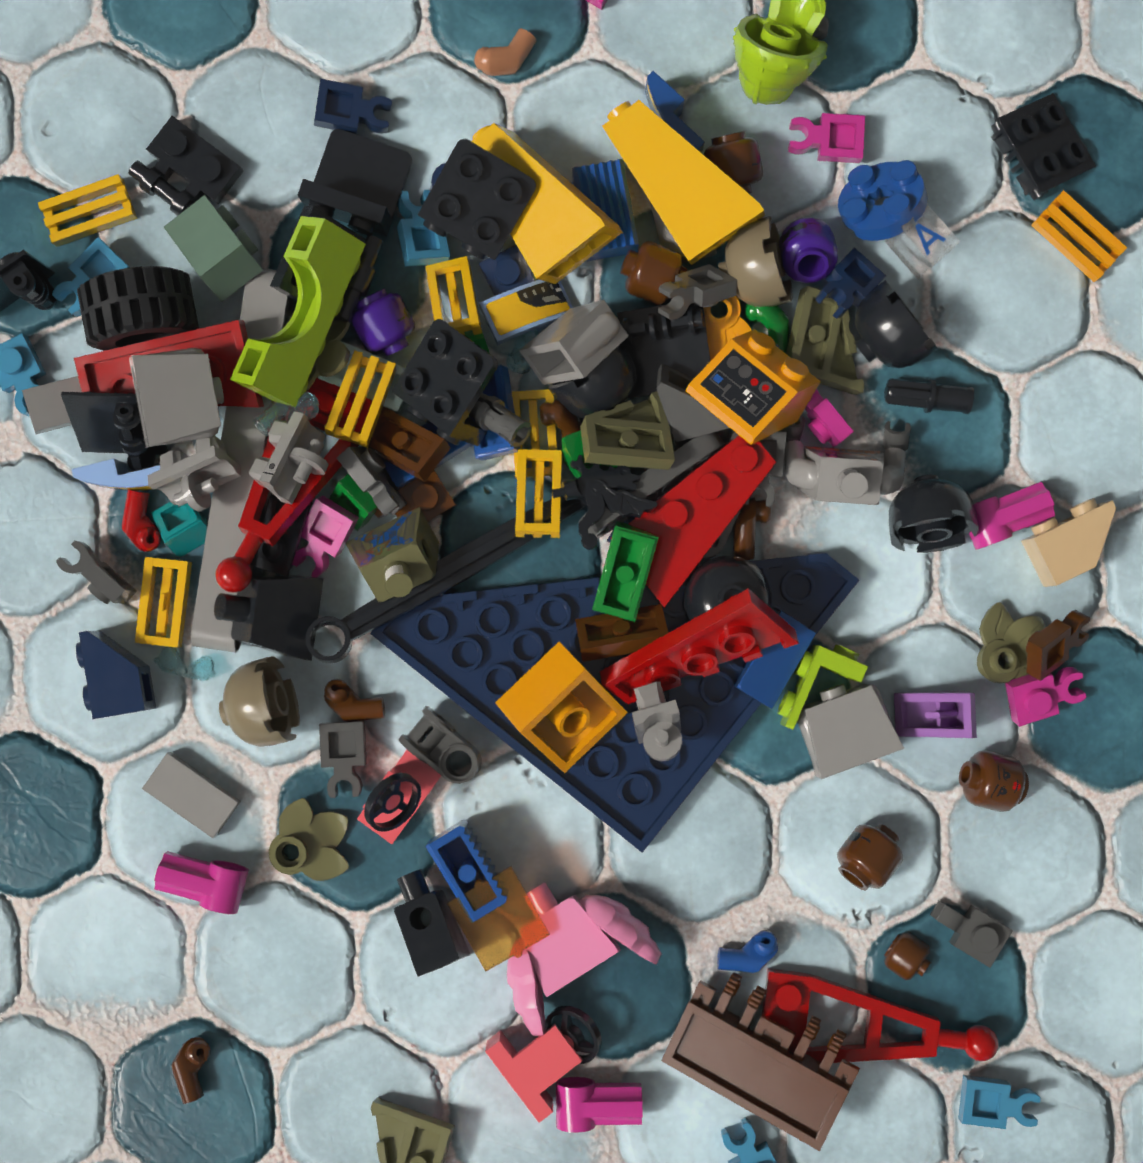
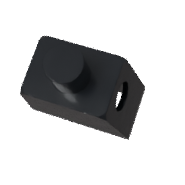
[214,575,324,661]
[394,869,471,977]

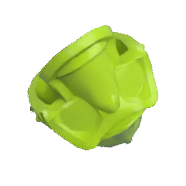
[733,0,828,105]

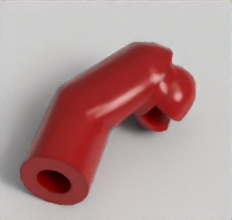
[122,490,161,552]

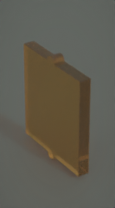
[447,866,550,971]

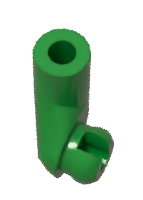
[745,304,789,353]

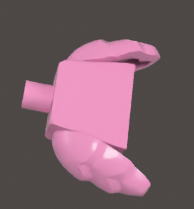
[507,882,662,1036]

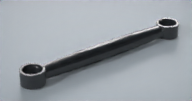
[306,488,618,664]

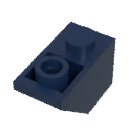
[76,631,156,719]

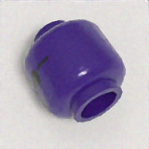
[779,217,838,283]
[351,288,415,356]

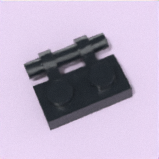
[128,116,244,216]

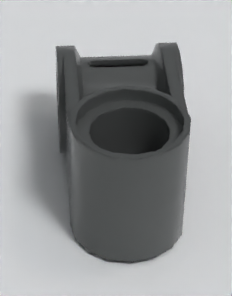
[398,706,482,784]

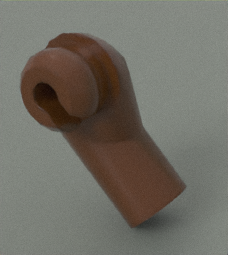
[540,399,582,438]
[733,497,771,560]
[324,679,385,722]
[171,1037,211,1104]

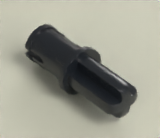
[884,378,974,414]

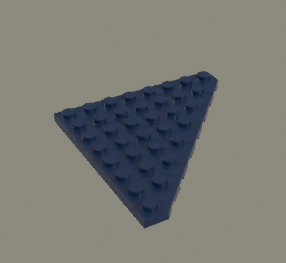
[370,553,859,853]

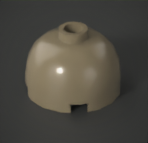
[718,216,793,307]
[219,656,300,747]

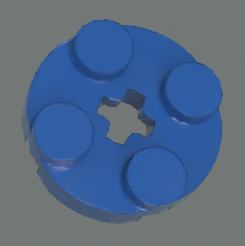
[838,160,928,241]

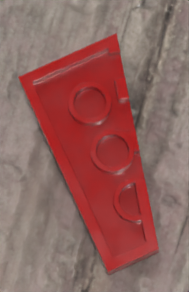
[74,320,264,408]
[610,435,776,607]
[600,589,799,704]

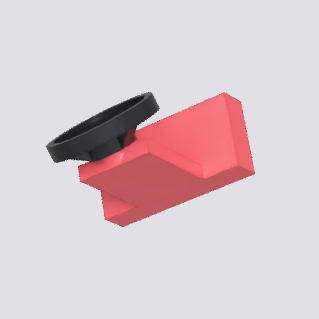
[357,750,441,844]
[485,1006,602,1123]

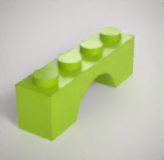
[230,216,366,407]

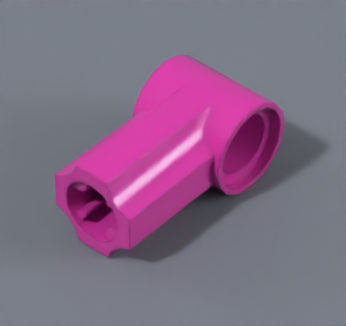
[969,482,1055,550]
[154,851,249,914]
[556,1077,643,1133]

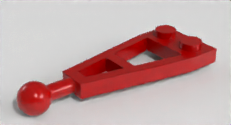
[215,377,373,593]
[762,968,999,1063]

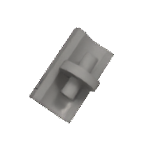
[249,411,329,504]
[147,436,241,512]
[632,682,682,761]

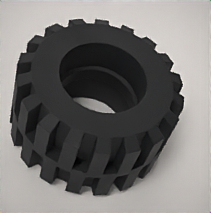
[77,266,199,351]

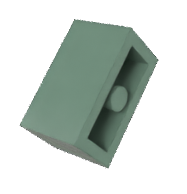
[164,195,263,302]

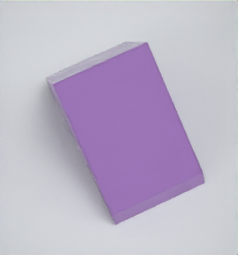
[894,691,977,738]

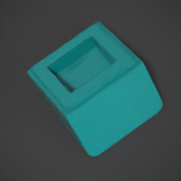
[151,502,208,557]

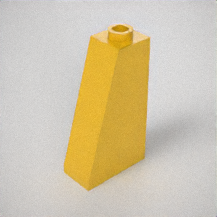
[602,100,765,265]
[472,123,623,284]

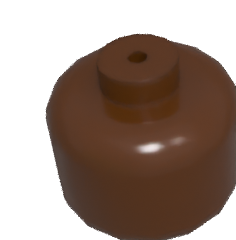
[884,932,931,980]

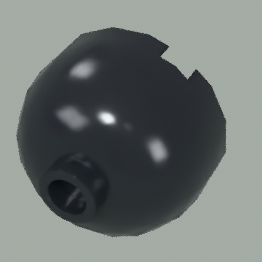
[854,280,938,369]
[548,342,637,418]
[889,474,979,553]
[683,555,772,621]

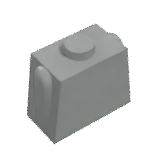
[519,300,628,385]
[129,348,224,448]
[797,684,904,779]

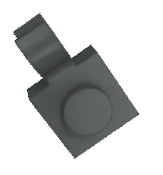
[658,264,737,320]
[56,540,137,604]
[930,900,1013,968]

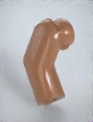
[474,28,537,76]

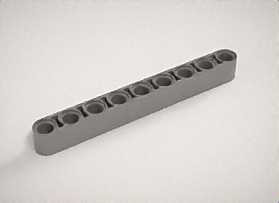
[191,268,295,653]

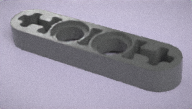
[578,432,727,539]

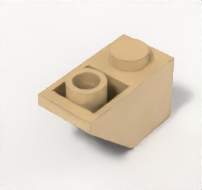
[1021,498,1116,587]

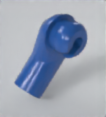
[717,930,778,973]

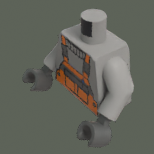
[778,415,911,505]

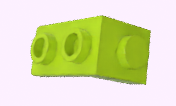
[777,644,868,730]

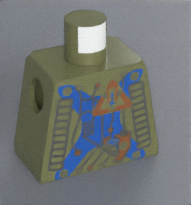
[346,507,439,602]

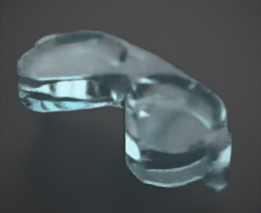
[153,647,216,681]

